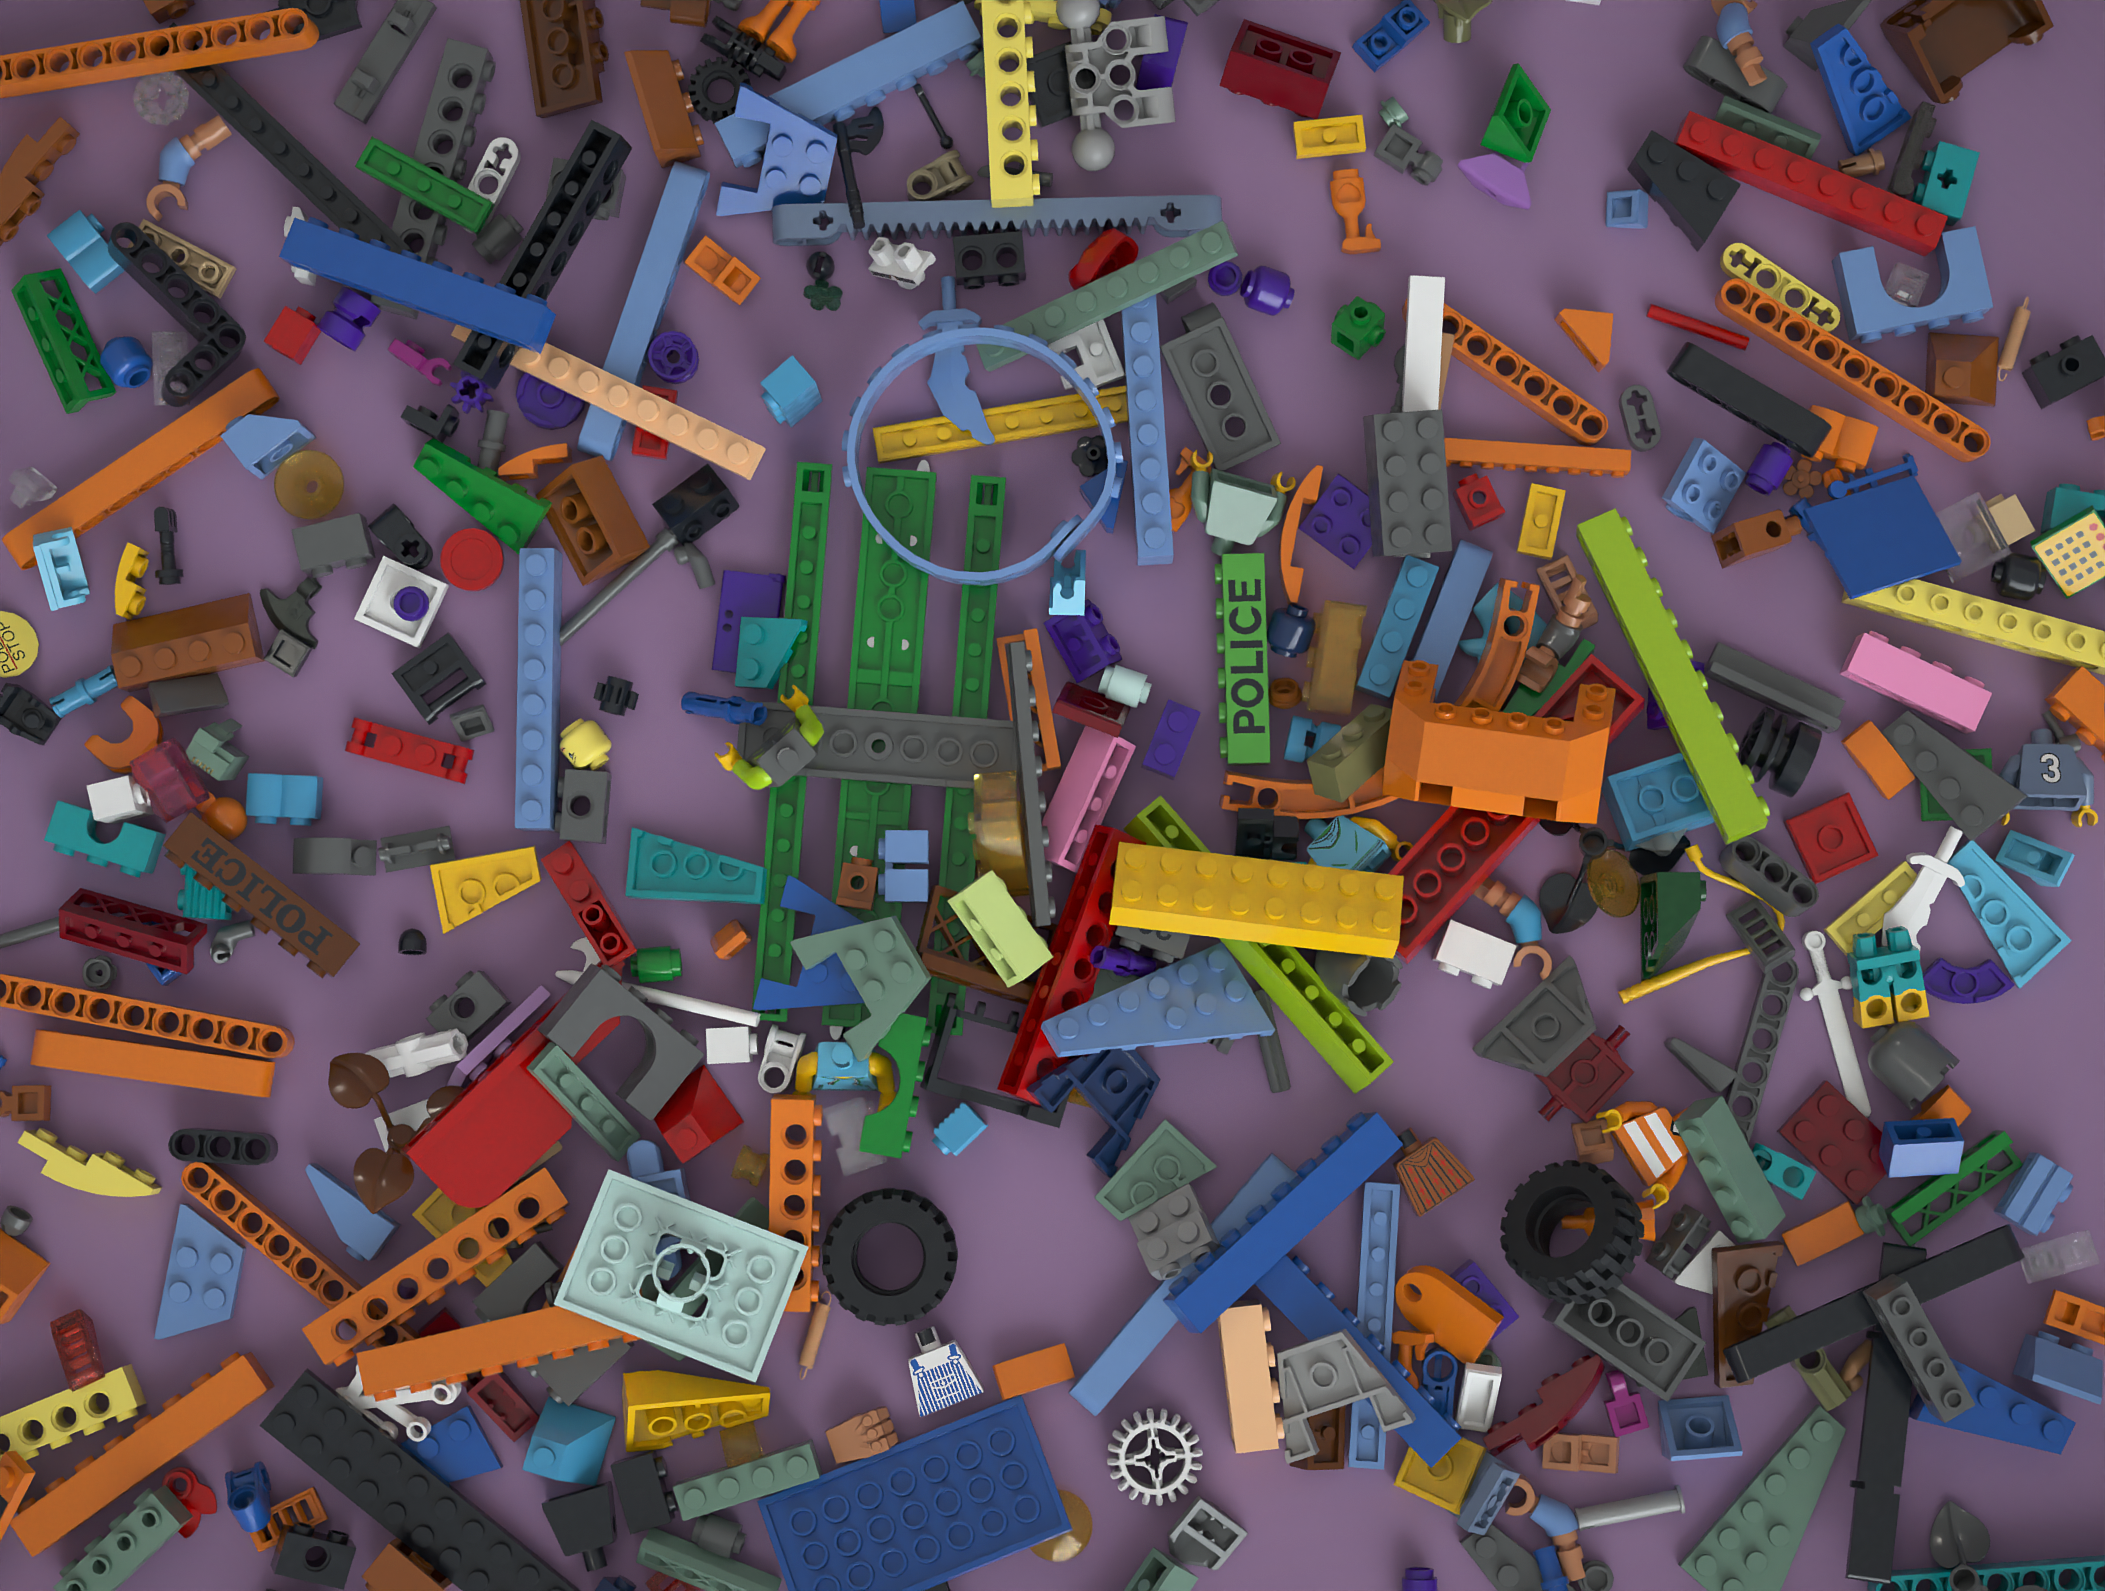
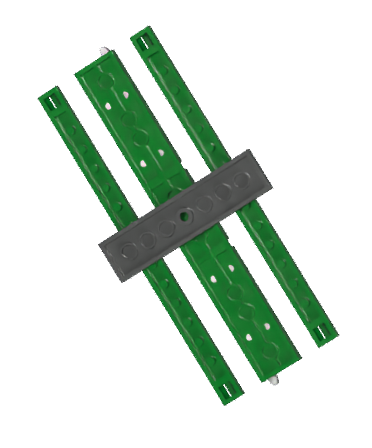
[737,460,1018,1040]

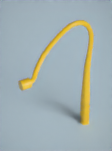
[1618,844,1785,1005]

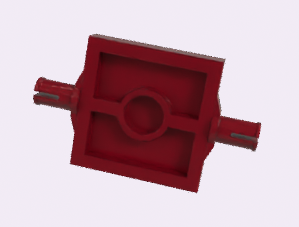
[1533,1025,1634,1123]

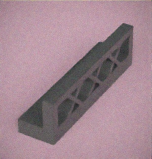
[1704,642,1846,734]

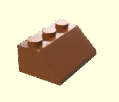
[624,50,704,168]
[536,455,650,586]

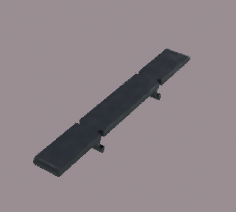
[1845,1242,1927,1585]

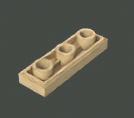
[127,219,237,299]

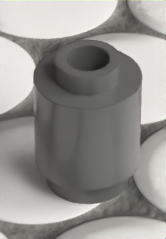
[472,213,524,264]
[691,1513,747,1559]

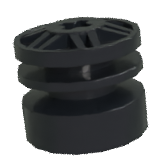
[1738,707,1822,798]

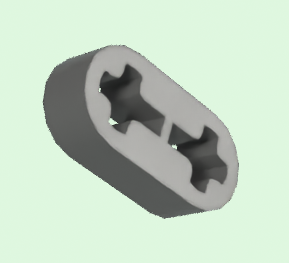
[1619,385,1661,452]

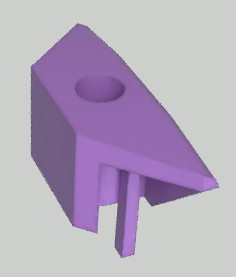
[1458,151,1531,210]

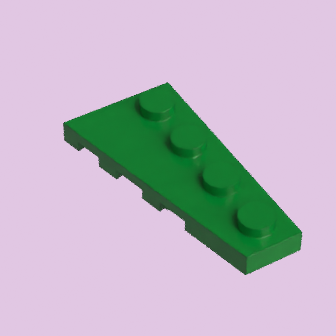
[413,438,552,555]

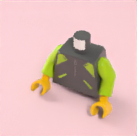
[715,685,824,790]

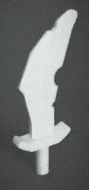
[1881,826,1965,953]

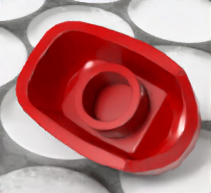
[1068,228,1139,290]

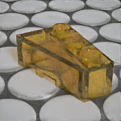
[968,770,1029,897]

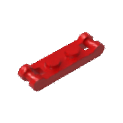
[344,717,475,784]

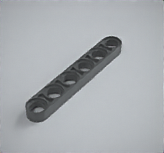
[1725,958,1799,1145]

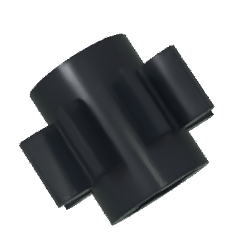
[593,676,639,717]

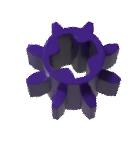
[450,371,494,414]

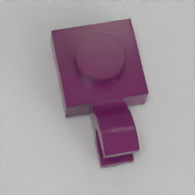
[387,338,453,386]
[1603,1369,1649,1437]

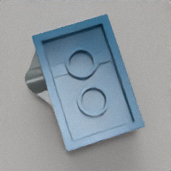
[1601,753,1715,856]

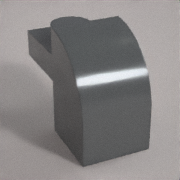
[293,837,377,876]

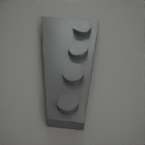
[1881,710,2028,841]
[1459,1523,1577,1591]

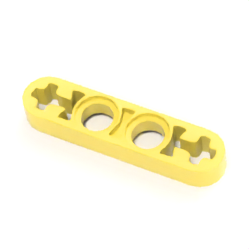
[1720,243,1840,333]

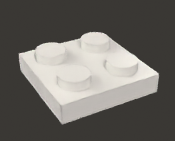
[354,556,449,649]

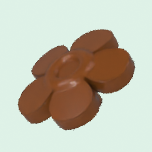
[1783,459,1822,499]

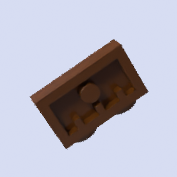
[1289,1405,1346,1470]

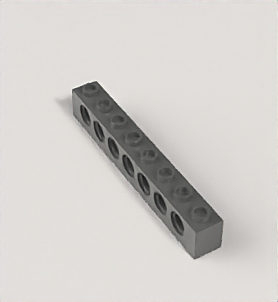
[370,38,496,320]

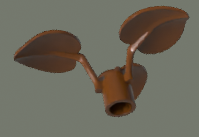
[328,1053,465,1214]

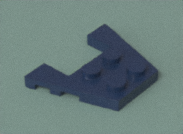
[1026,1048,1161,1178]

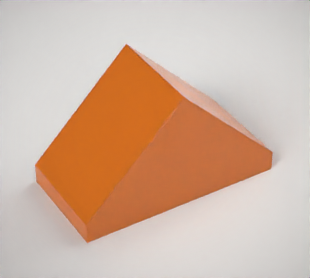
[1554,308,1614,373]

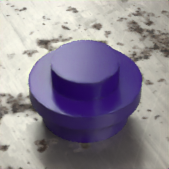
[1208,261,1242,296]
[394,586,429,622]

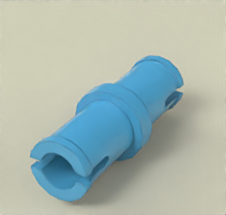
[49,665,118,718]

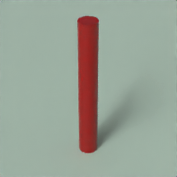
[1646,304,1750,351]

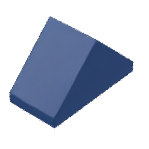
[1080,460,1128,534]

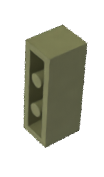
[1307,703,1392,803]

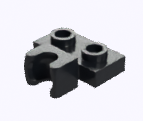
[1234,808,1299,860]

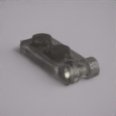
[1886,101,1937,199]

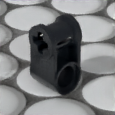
[368,503,433,570]

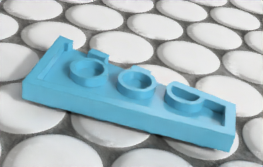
[1947,840,2072,989]

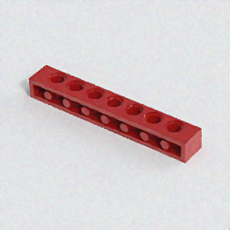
[997,825,1147,1106]

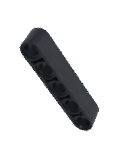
[1666,342,1832,458]

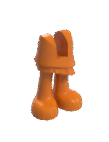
[738,0,821,63]

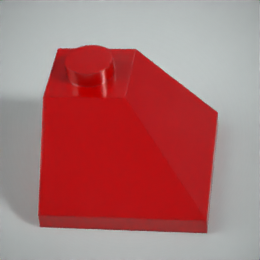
[653,1065,744,1164]

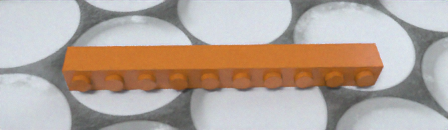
[1444,438,1631,478]

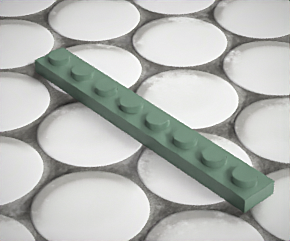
[976,220,1238,372]

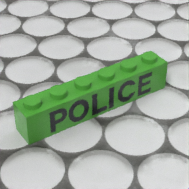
[1214,553,1270,766]

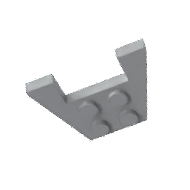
[1277,1329,1416,1464]

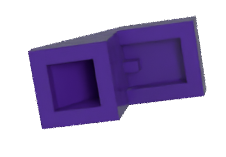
[1136,14,1188,90]

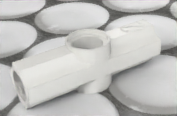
[365,1028,468,1077]

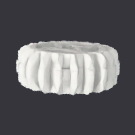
[1107,1408,1203,1506]

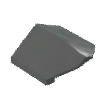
[1167,1496,1248,1570]

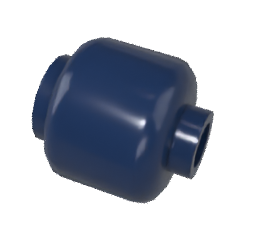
[1267,603,1316,658]

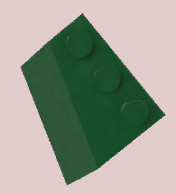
[1640,872,1707,982]

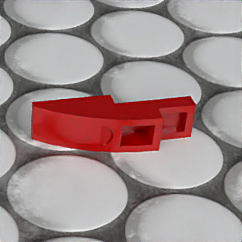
[541,840,637,968]

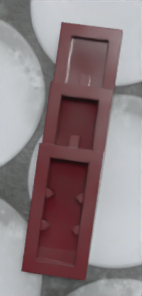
[418,1307,540,1442]

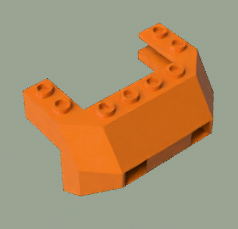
[1382,660,1616,824]

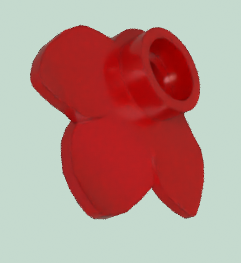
[162,1467,217,1538]

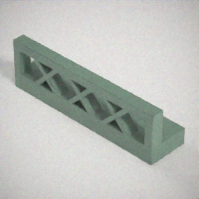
[636,1528,782,1591]

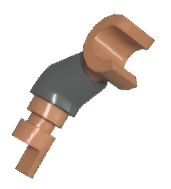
[1516,574,1592,693]

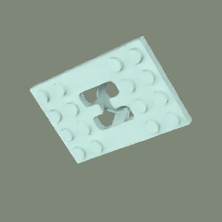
[554,1169,809,1383]

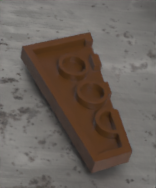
[1712,1240,1784,1388]

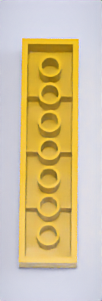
[1109,842,1404,959]

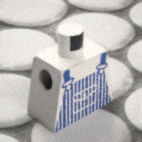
[908,1326,984,1417]

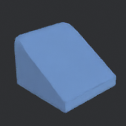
[1606,189,1649,229]

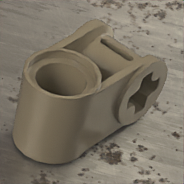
[907,150,974,201]

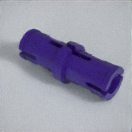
[1090,945,1156,978]

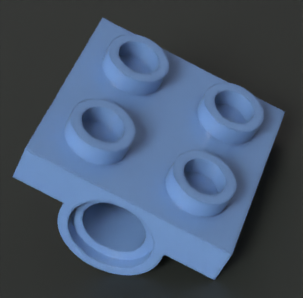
[1662,437,1746,533]

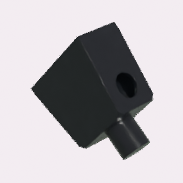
[542,1481,618,1572]

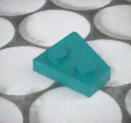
[735,617,808,689]

